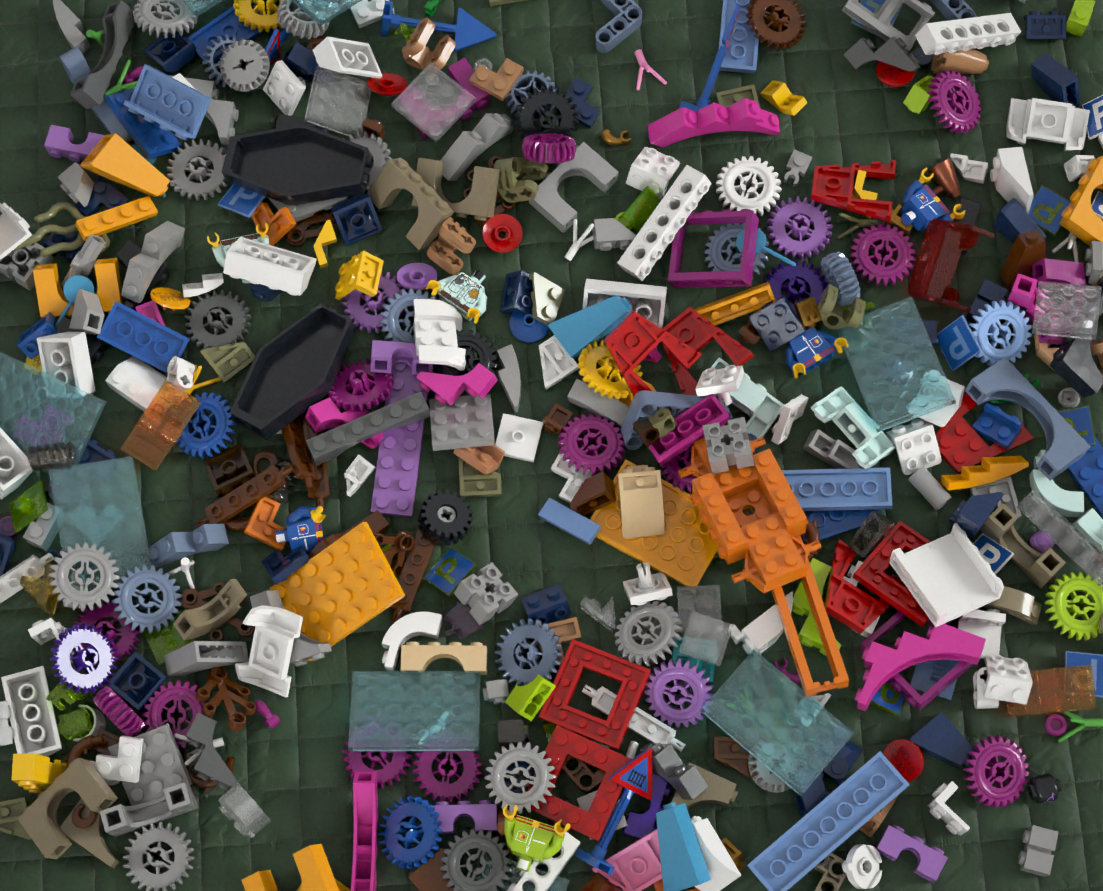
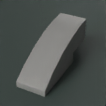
[53,0,91,54]
[497,344,521,413]
[567,379,629,427]
[802,429,864,469]

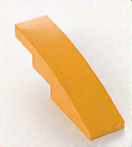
[941,455,1029,490]

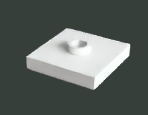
[495,413,543,463]

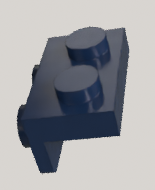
[521,584,571,625]

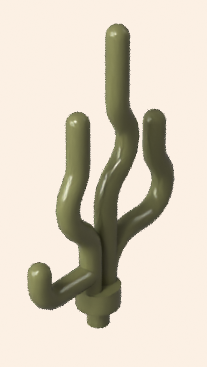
[11,202,110,257]

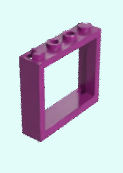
[668,209,759,288]
[861,611,973,711]

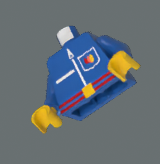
[901,168,965,231]
[785,327,849,378]
[275,506,326,555]

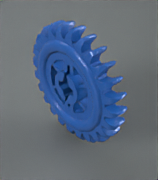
[172,392,237,459]
[378,796,443,869]

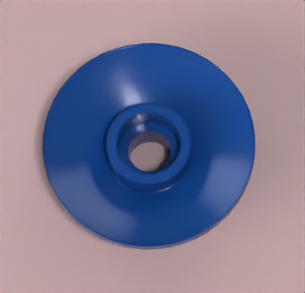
[509,304,549,343]

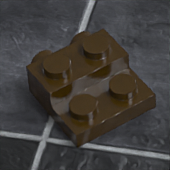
[203,443,256,498]

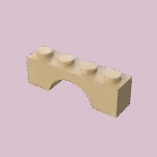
[401,642,487,675]

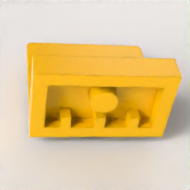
[335,250,384,300]

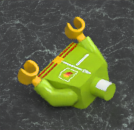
[503,804,570,872]

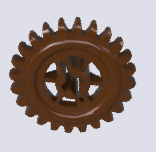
[746,0,807,50]

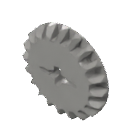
[219,39,270,92]
[748,739,803,793]

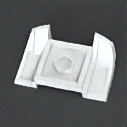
[1007,98,1090,152]
[413,299,466,371]
[235,605,303,697]

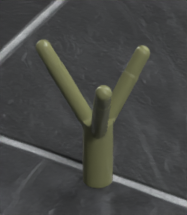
[837,212,878,239]

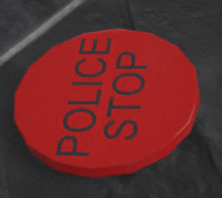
[876,61,915,87]
[883,739,924,782]

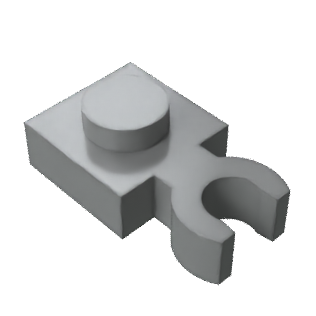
[783,150,812,187]

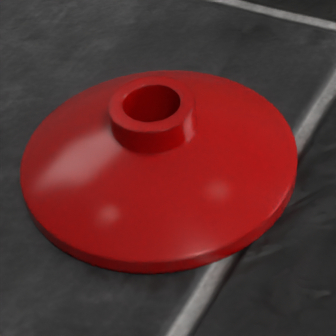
[368,73,407,96]
[482,214,523,253]

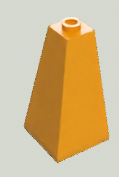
[80,133,170,197]

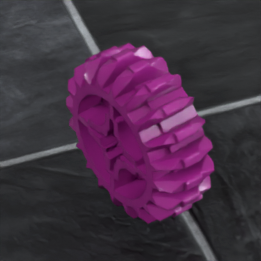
[522,133,576,164]
[93,686,145,737]

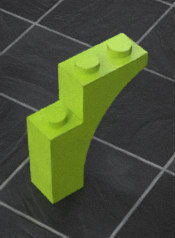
[792,558,841,656]

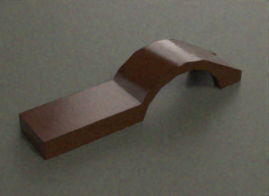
[308,510,390,559]

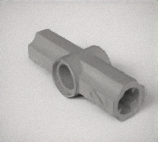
[61,234,106,287]

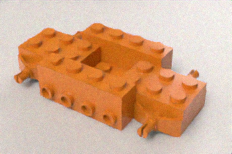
[678,436,821,593]

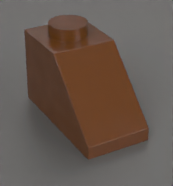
[570,471,616,516]

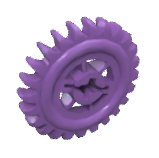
[767,196,833,259]
[342,271,408,333]
[644,658,715,728]

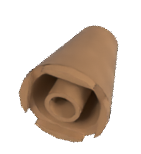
[931,49,989,74]

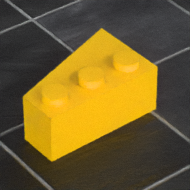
[12,753,67,793]

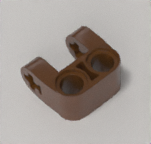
[563,738,606,794]

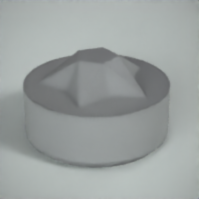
[1058,388,1080,409]

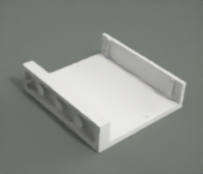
[0,202,32,260]
[889,523,1004,627]

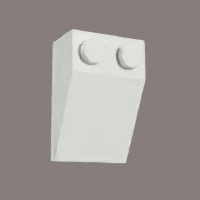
[990,147,1034,214]

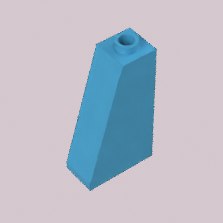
[548,295,632,359]
[656,802,711,891]

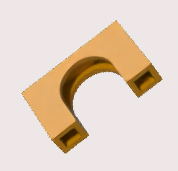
[1059,155,1103,246]
[33,258,124,319]
[241,844,339,891]

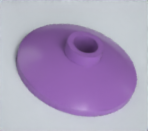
[397,263,437,290]

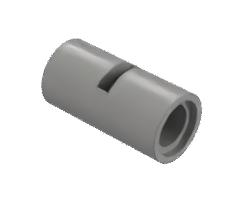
[908,466,952,511]

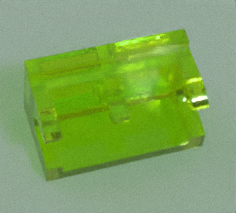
[46,682,93,710]

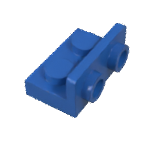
[17,312,60,359]
[972,403,1021,450]

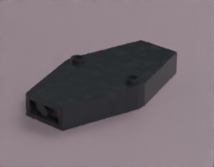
[222,125,374,205]
[230,304,356,440]

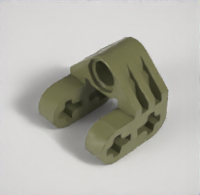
[494,157,548,202]
[818,284,866,330]

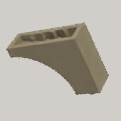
[671,762,738,808]
[60,798,120,869]

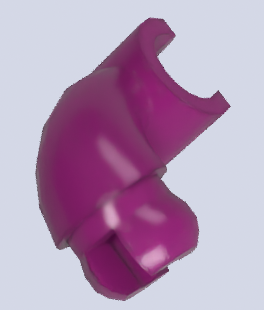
[122,66,144,85]
[774,658,801,685]
[255,700,280,728]

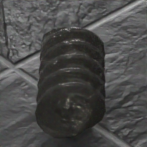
[27,442,76,472]
[266,457,297,503]

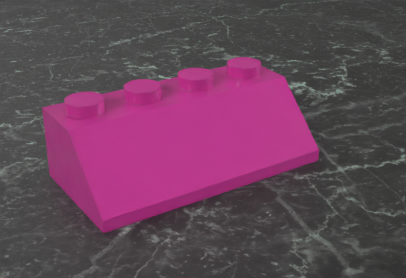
[648,394,731,466]

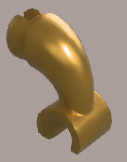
[601,129,632,146]

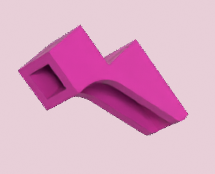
[1007,273,1068,324]
[416,363,498,406]
[305,397,384,448]

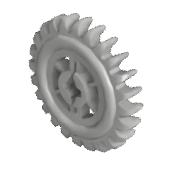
[133,0,198,39]
[343,131,392,194]
[166,139,227,201]
[48,542,120,612]
[614,600,682,666]
[484,741,556,814]
[122,822,195,891]

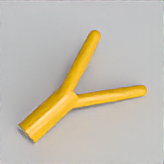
[178,365,221,402]

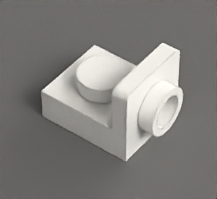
[1064,155,1095,182]

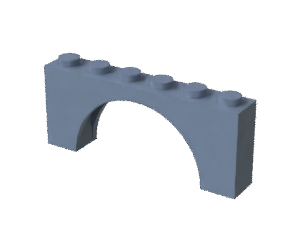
[964,357,1091,481]

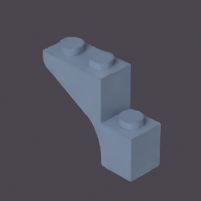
[148,524,229,567]

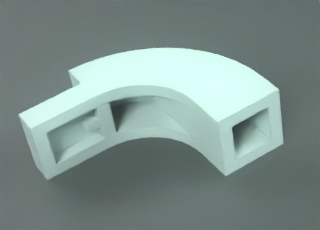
[1029,450,1084,517]
[1072,508,1103,552]

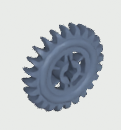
[704,223,769,280]
[379,288,435,343]
[112,565,182,634]
[495,618,562,686]

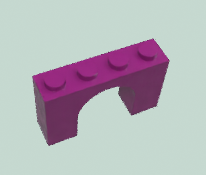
[398,58,491,141]
[1032,258,1092,345]

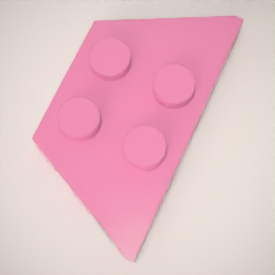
[592,829,662,891]

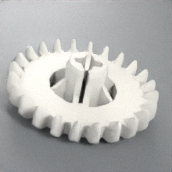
[716,156,782,216]

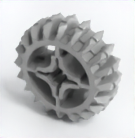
[277,0,331,40]

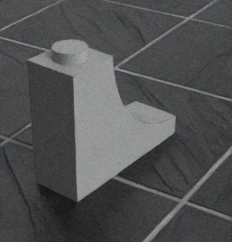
[164,641,249,676]

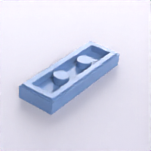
[538,498,601,545]

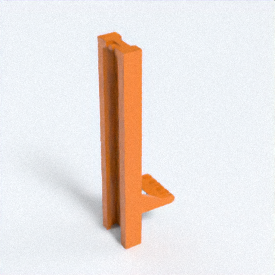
[749,514,849,697]

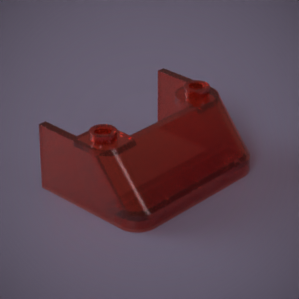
[908,219,995,313]

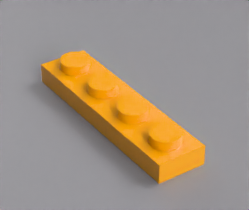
[75,196,158,241]

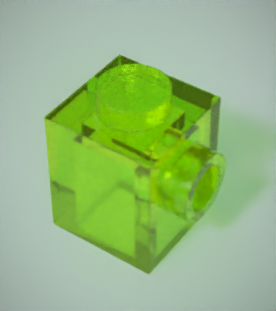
[57,708,93,740]

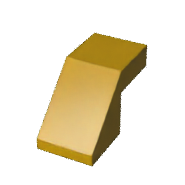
[760,80,807,116]
[852,170,878,219]
[313,220,337,268]

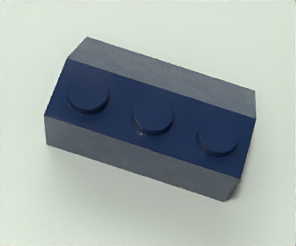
[949,492,1004,542]

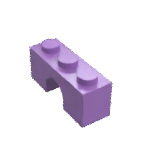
[44,125,104,162]
[370,340,433,375]
[434,800,498,834]
[876,825,948,883]

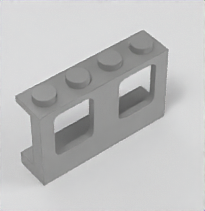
[841,0,935,52]

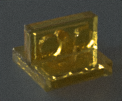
[20,563,59,614]

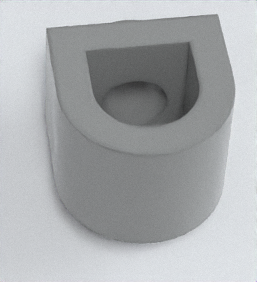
[482,679,509,704]

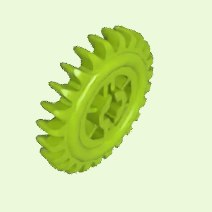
[1044,572,1103,641]

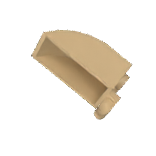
[617,465,665,539]

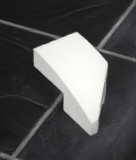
[344,454,376,497]

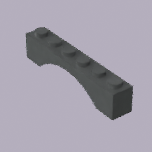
[70,0,135,109]
[306,391,430,466]

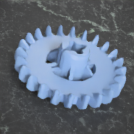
[969,300,1032,366]

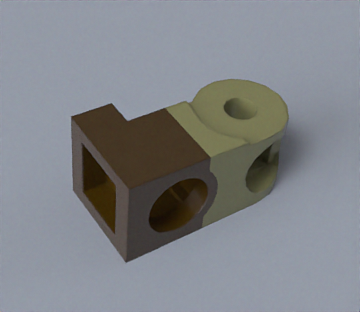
[632,408,676,447]

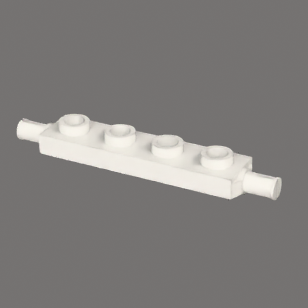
[0,553,54,603]
[582,684,686,752]

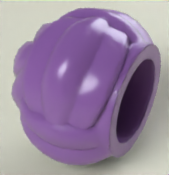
[1030,530,1054,553]

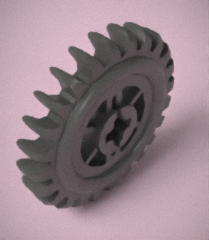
[184,289,251,349]
[440,829,512,891]

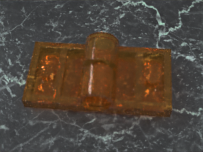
[120,380,201,471]
[1007,665,1097,717]

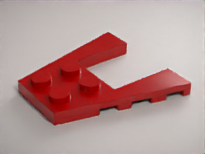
[811,160,896,222]
[662,307,754,396]
[603,311,702,397]
[936,393,1034,474]
[825,539,908,634]

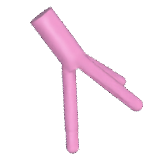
[634,49,667,90]

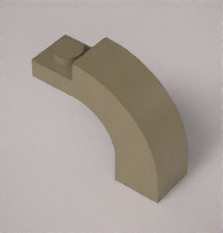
[173,579,247,640]
[979,586,1042,625]

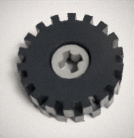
[418,490,473,546]

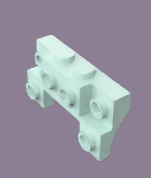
[704,357,783,439]
[811,386,896,470]

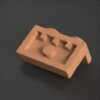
[453,445,505,475]

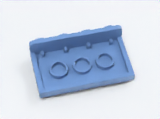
[123,64,212,140]

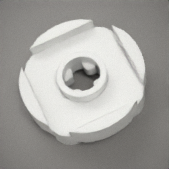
[842,844,882,889]

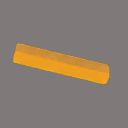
[693,282,775,326]

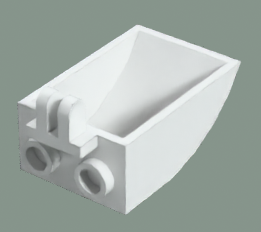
[727,592,793,658]
[691,816,741,891]

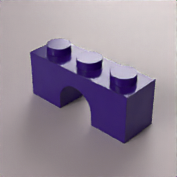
[623,773,671,840]

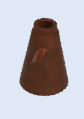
[927,158,962,199]

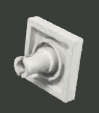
[263,60,306,116]
[696,365,744,406]
[623,563,673,605]

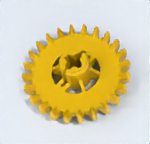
[233,0,281,32]
[578,340,643,399]

